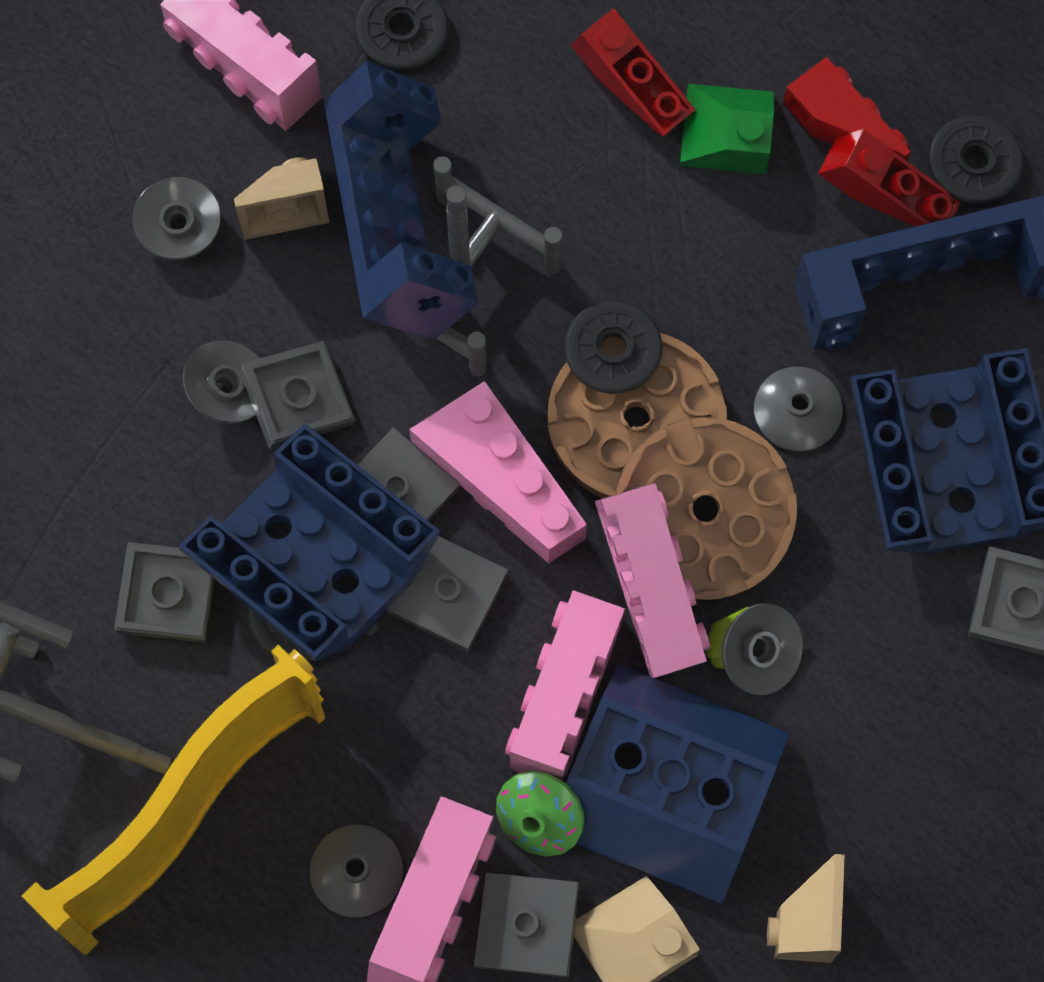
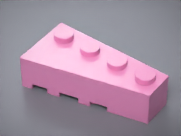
[160,0,322,131]
[409,381,587,564]
[595,483,710,678]
[505,590,625,782]
[367,796,497,982]

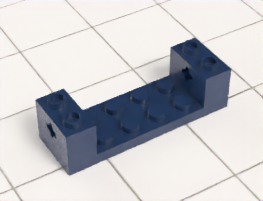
[324,61,479,340]
[794,196,1044,351]

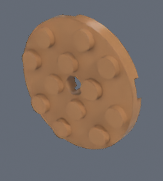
[548,333,727,499]
[615,417,797,600]

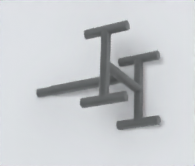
[434,156,562,377]
[0,601,171,783]

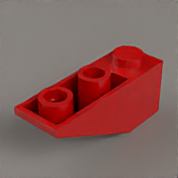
[570,8,696,137]
[783,57,911,161]
[818,129,961,227]

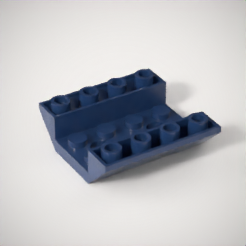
[850,348,1044,555]
[179,423,440,661]
[566,664,790,905]

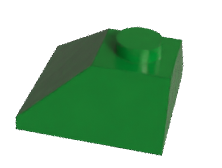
[680,83,774,174]

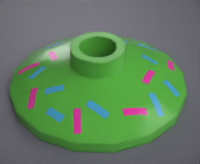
[496,770,584,857]

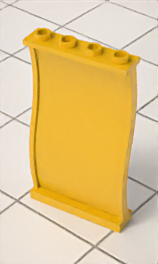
[22,645,325,956]

